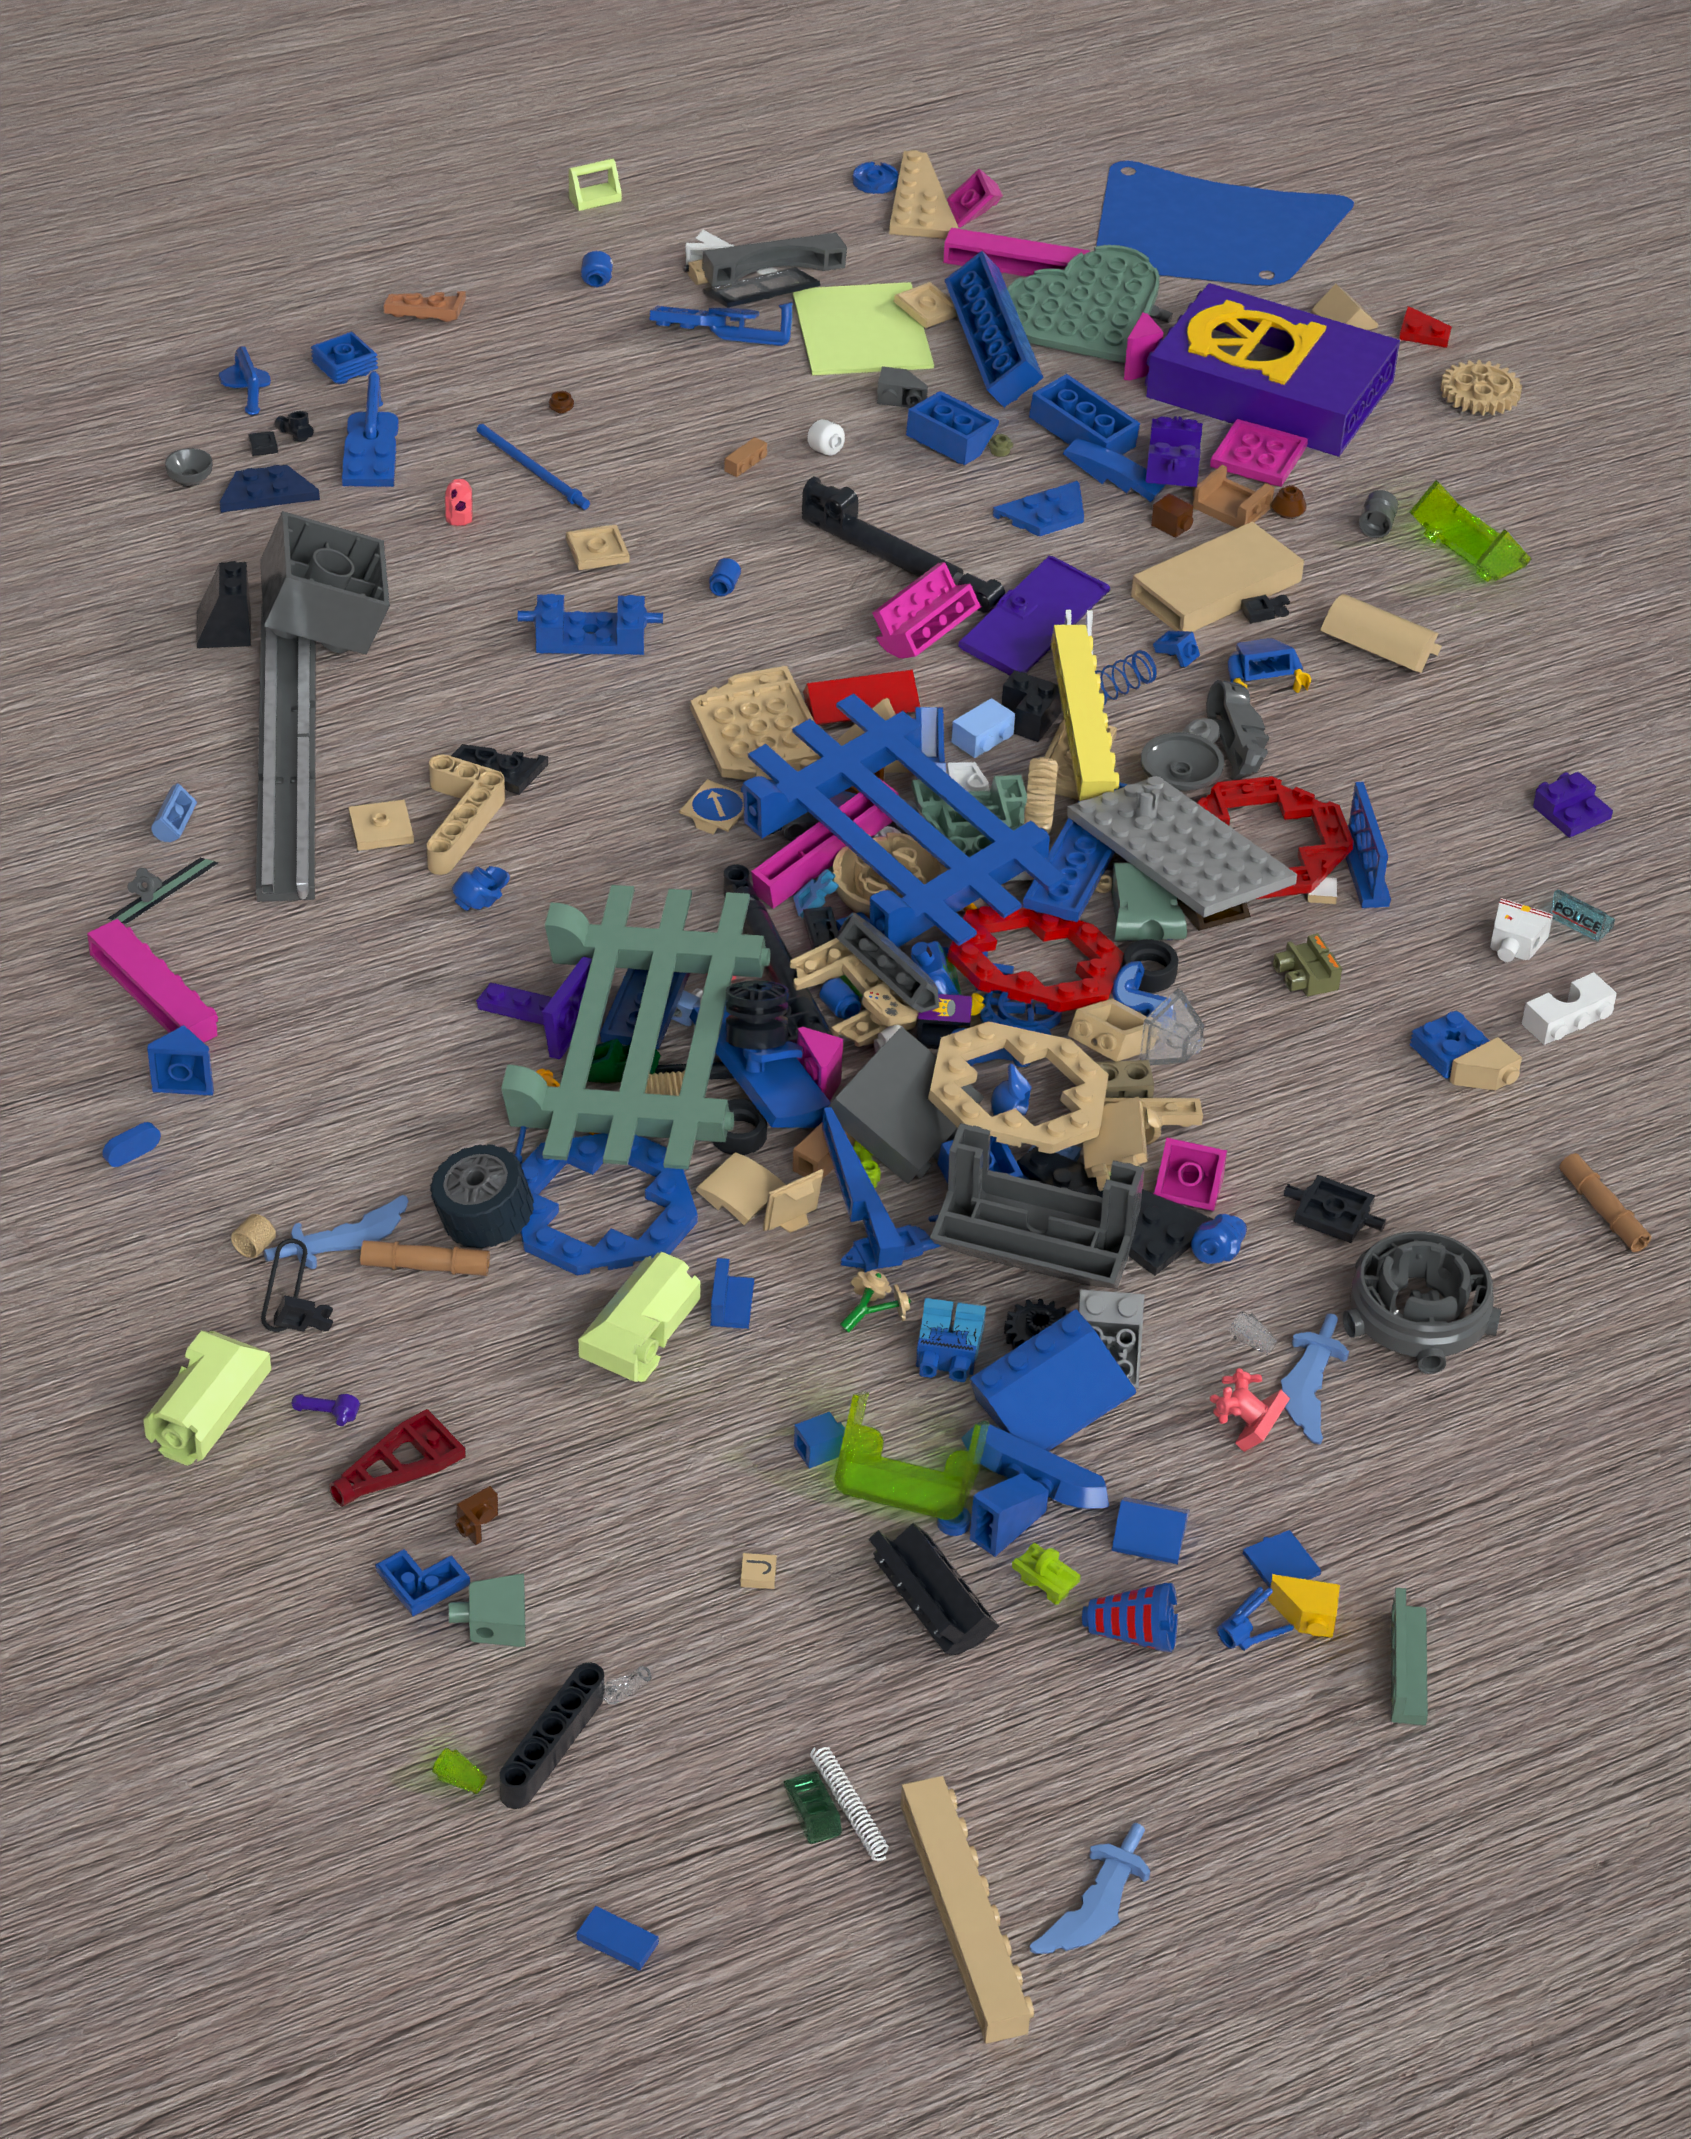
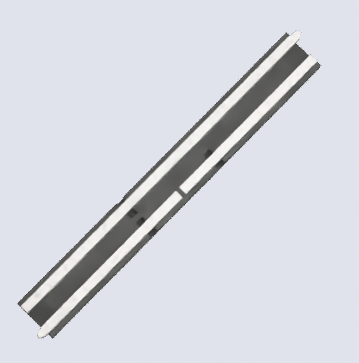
[256,604,316,902]

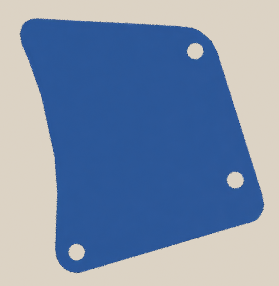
[1096,161,1354,285]

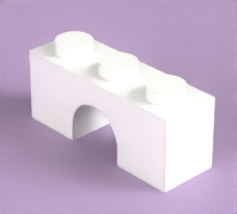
[1522,972,1617,1045]

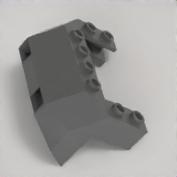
[930,1123,1144,1289]

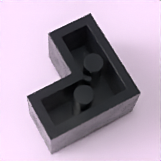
[1001,670,1062,742]

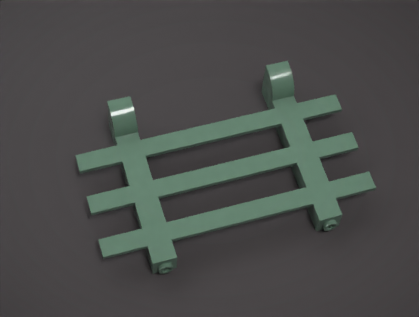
[501,885,770,1170]

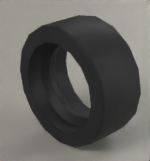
[1122,939,1179,992]
[712,1099,767,1155]

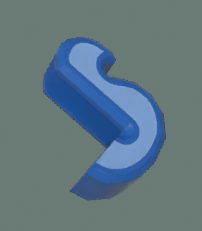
[1112,961,1177,1029]

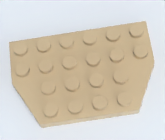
[690,666,821,780]

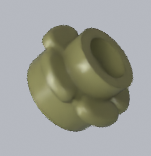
[988,434,1013,457]

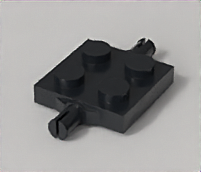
[1283,1175,1386,1243]

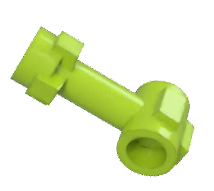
[853,1141,881,1188]

